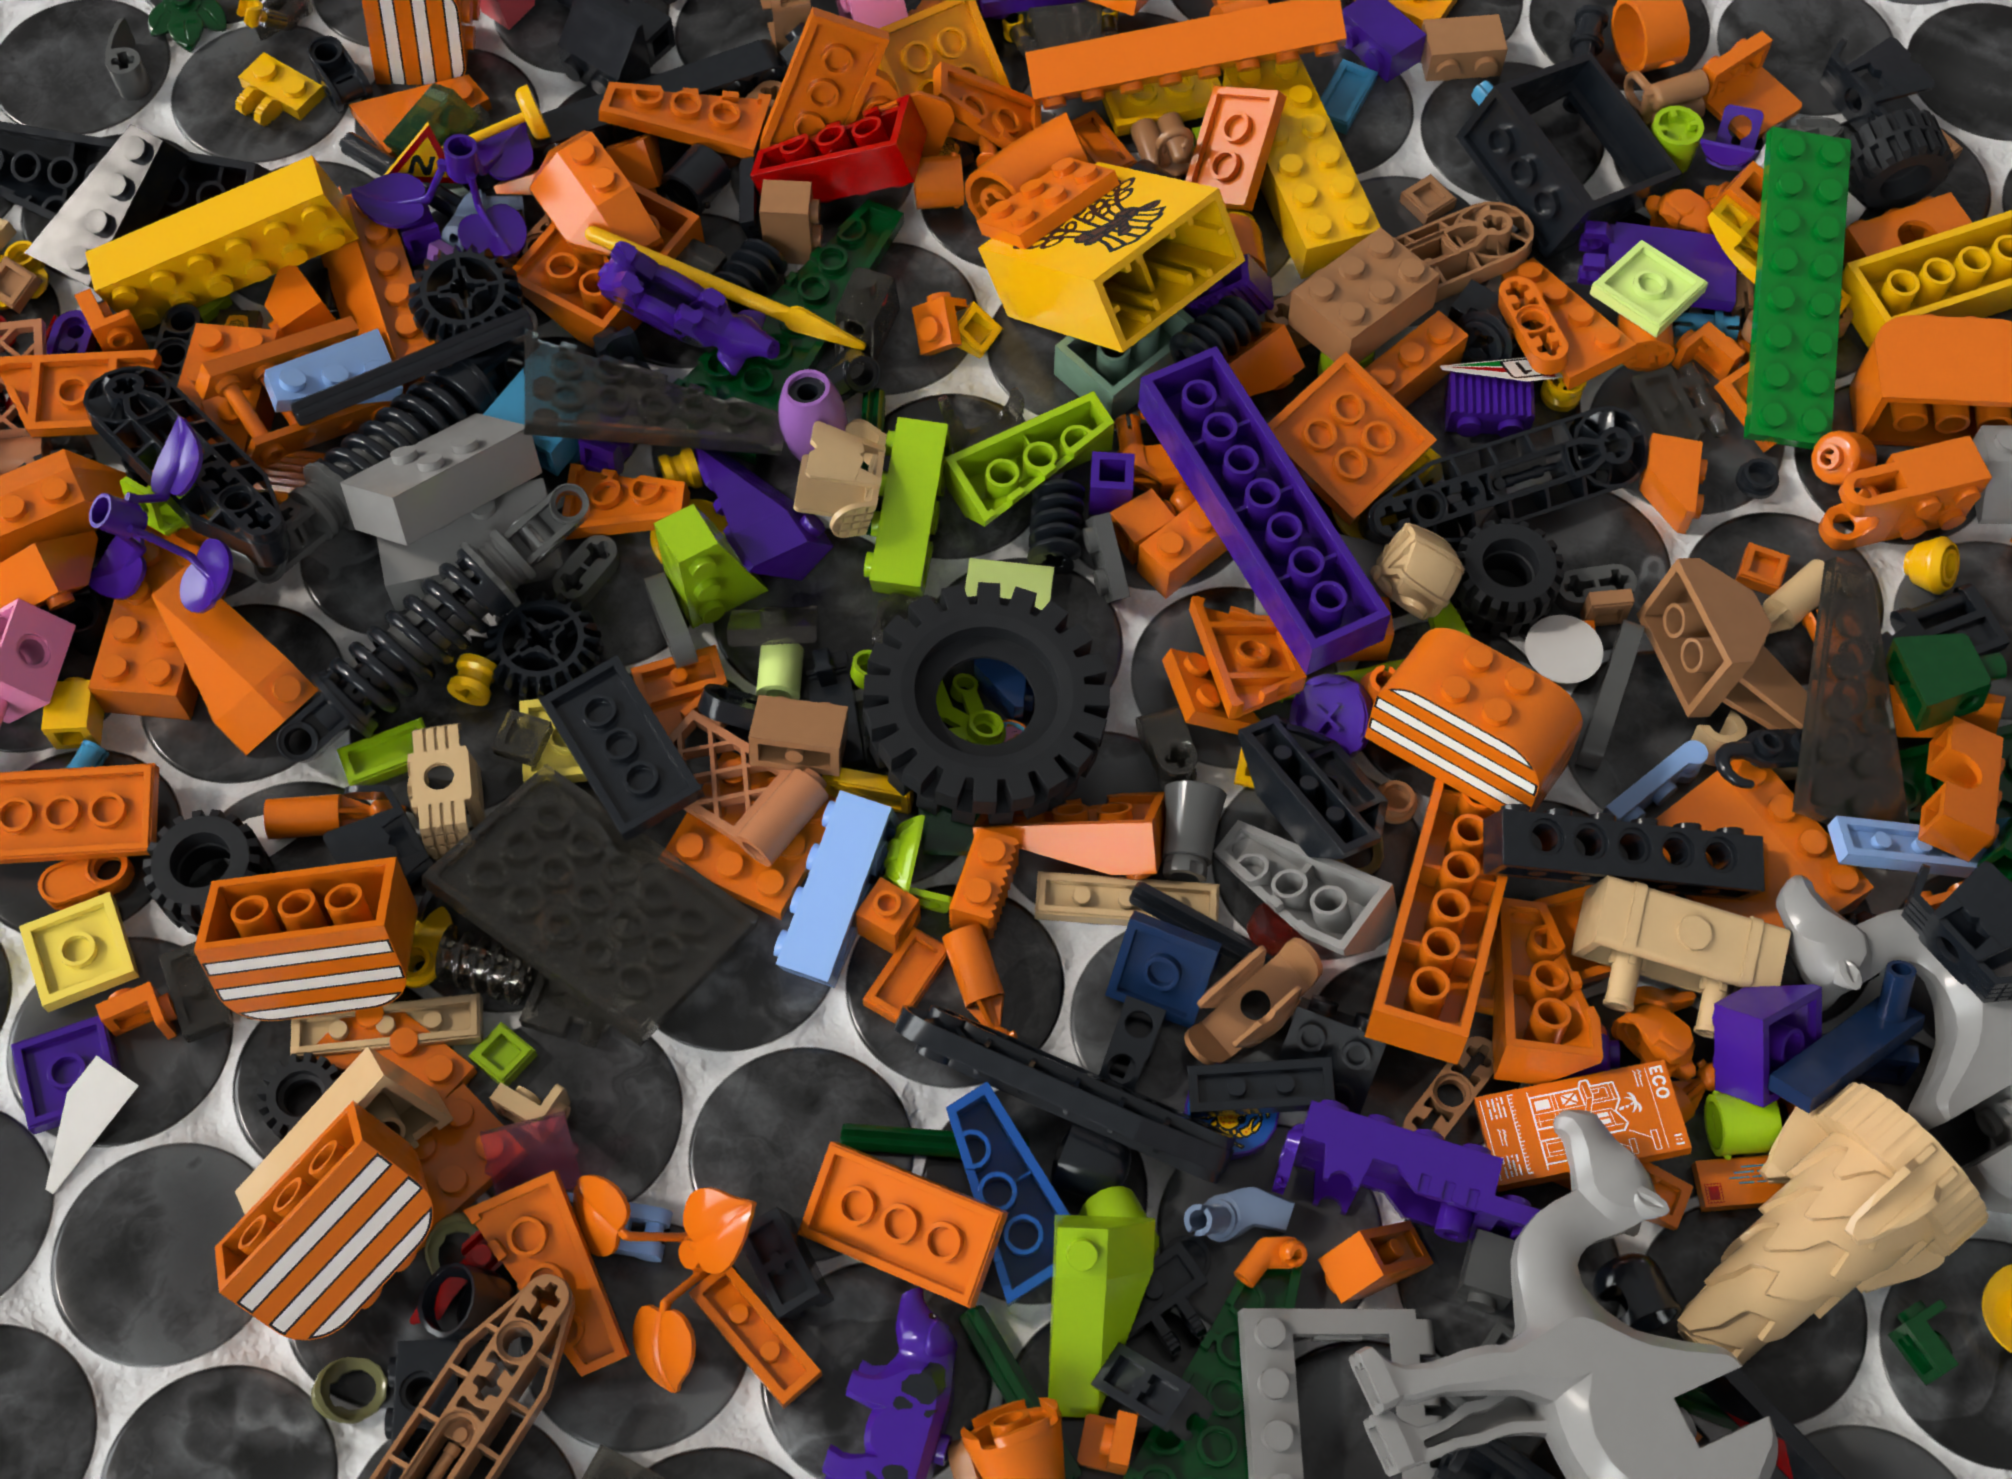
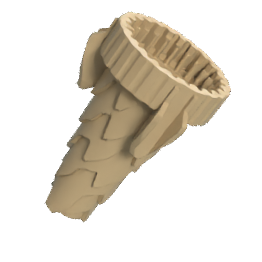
[1677,1082,1989,1365]

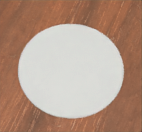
[1525,615,1603,684]

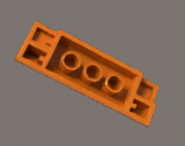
[321,186,435,394]

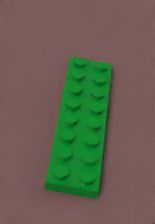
[1744,126,1851,450]

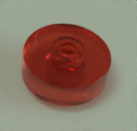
[1246,903,1307,956]

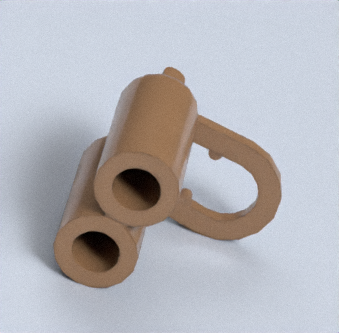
[1624,69,1709,130]
[1130,112,1195,179]

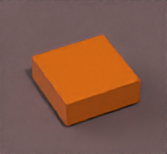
[1735,542,1790,596]

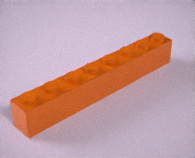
[1025,0,1347,110]

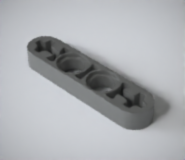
[1575,619,1645,772]

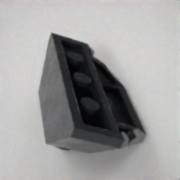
[1238,715,1388,859]

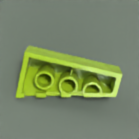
[945,391,1114,527]

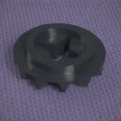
[1456,308,1517,363]

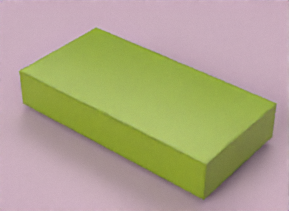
[337,717,426,786]

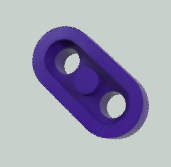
[46,310,97,354]

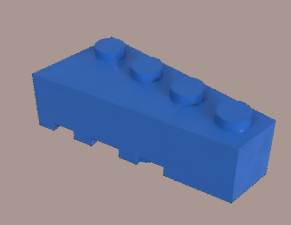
[946,1081,1070,1307]

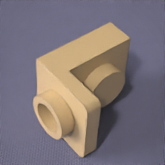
[490,1082,571,1142]

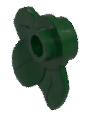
[148,0,227,52]

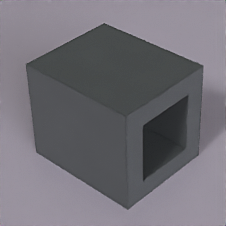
[1455,1228,1515,1313]

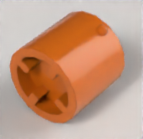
[913,151,964,210]
[1617,314,1676,372]

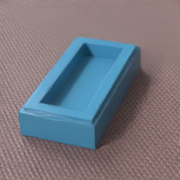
[1320,59,1378,135]

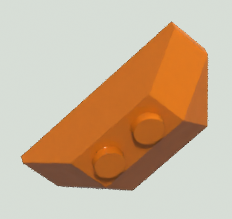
[529,130,663,256]
[0,449,128,563]

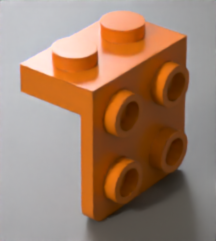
[1702,31,1802,140]

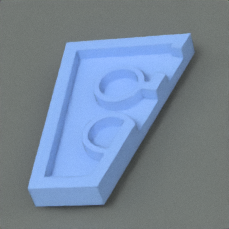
[264,328,403,413]

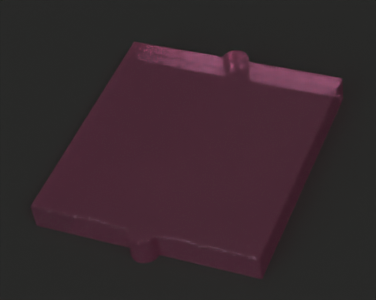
[480,1111,581,1195]

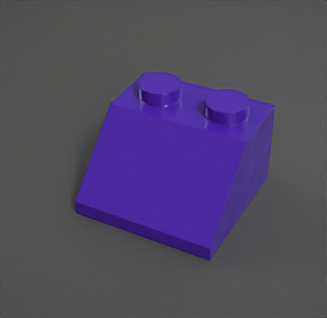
[1712,984,1822,1108]

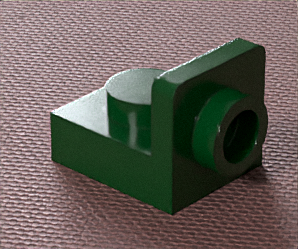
[1888,1299,1959,1386]

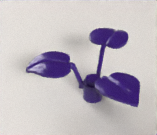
[351,122,534,259]
[89,415,233,613]

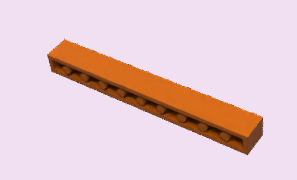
[1137,310,1469,599]

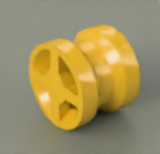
[1540,372,1587,412]
[658,446,703,489]
[447,653,497,706]

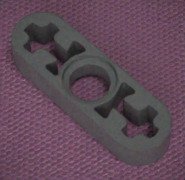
[643,572,698,669]

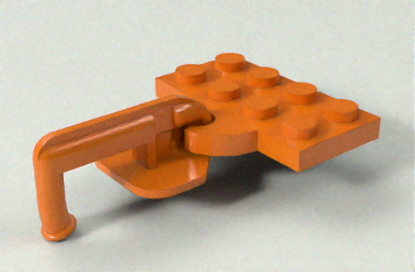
[759,7,998,167]

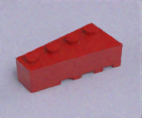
[750,94,927,203]

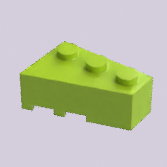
[654,504,769,628]

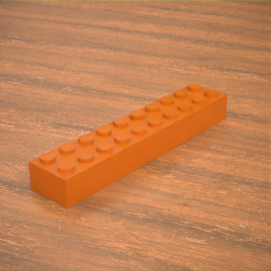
[88,323,281,720]

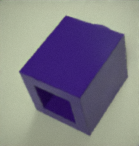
[1088,451,1135,515]

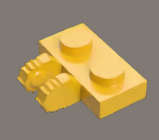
[235,52,326,127]

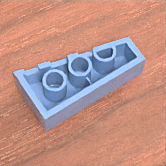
[774,790,901,988]

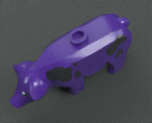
[597,241,780,376]
[822,1287,958,1479]

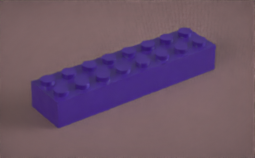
[1138,346,1391,675]

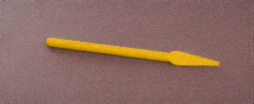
[585,226,866,350]

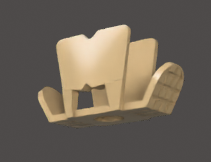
[793,419,887,538]
[407,723,485,863]

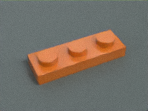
[688,1267,823,1409]

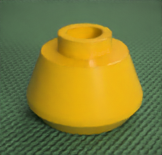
[1903,536,1960,595]

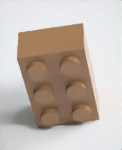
[1288,227,1440,363]

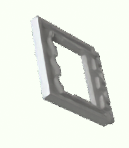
[1237,1308,1444,1479]

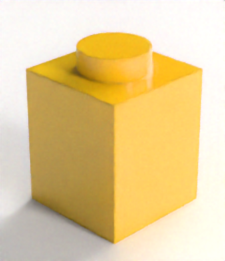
[41,677,105,749]

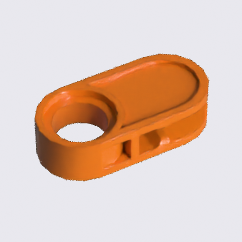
[38,857,135,911]

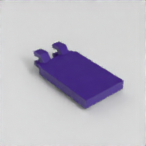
[1577,220,1737,312]

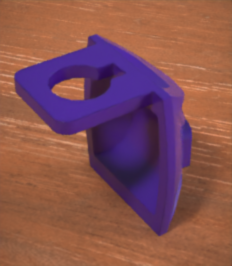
[1699,104,1764,171]

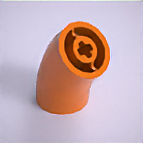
[964,112,1091,220]

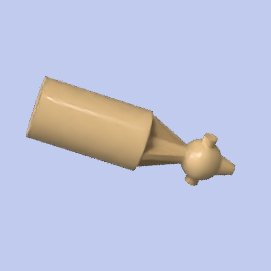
[1762,559,1840,645]

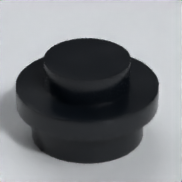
[1736,458,1779,499]

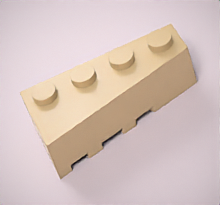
[235,1046,454,1214]

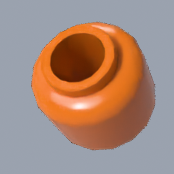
[1811,430,1877,486]

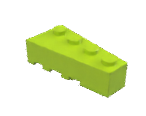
[864,417,953,598]

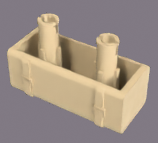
[1571,875,1791,1039]

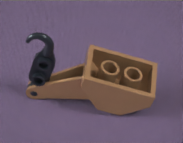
[1636,558,1854,789]

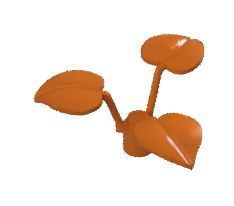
[573,1174,757,1393]

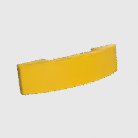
[1707,194,1852,314]

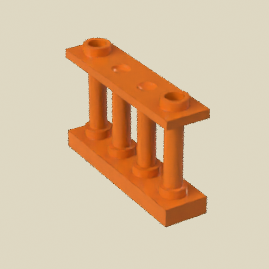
[194,316,403,465]

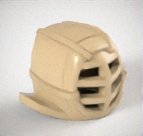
[1370,523,1465,621]

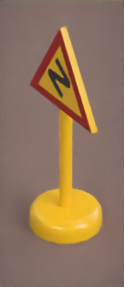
[384,84,551,183]

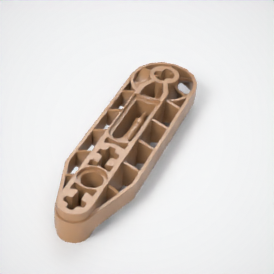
[1265,201,1534,349]
[369,1274,575,1479]

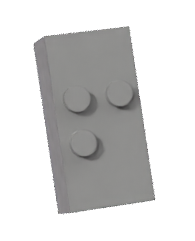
[340,413,542,546]
[376,478,563,611]

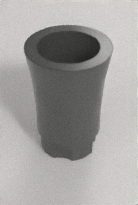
[1162,781,1227,883]

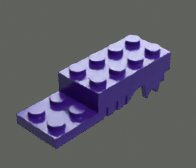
[1272,1100,1541,1242]

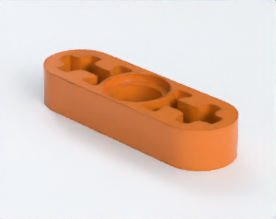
[1498,276,1569,375]

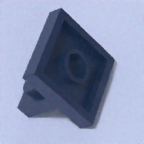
[1105,910,1222,1028]

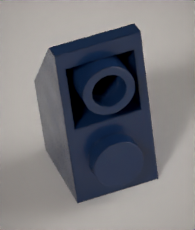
[974,658,1034,724]

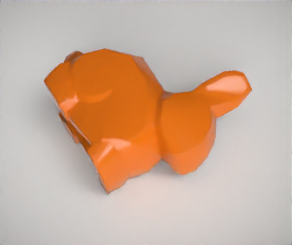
[1645,181,1729,234]
[1611,986,1697,1081]

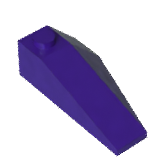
[693,446,833,581]

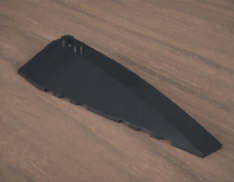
[0,121,273,222]

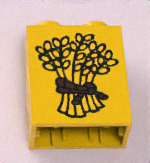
[978,162,1245,353]

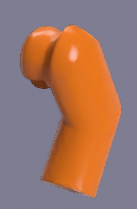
[1234,1236,1308,1288]

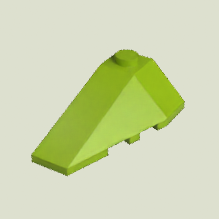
[1048,1215,1155,1418]

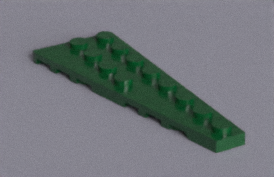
[646,199,904,465]

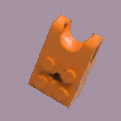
[1818,435,1992,551]

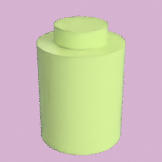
[756,635,804,700]

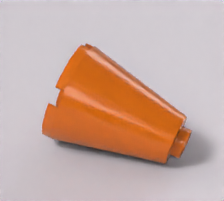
[960,1397,1065,1479]

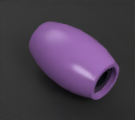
[778,369,848,463]

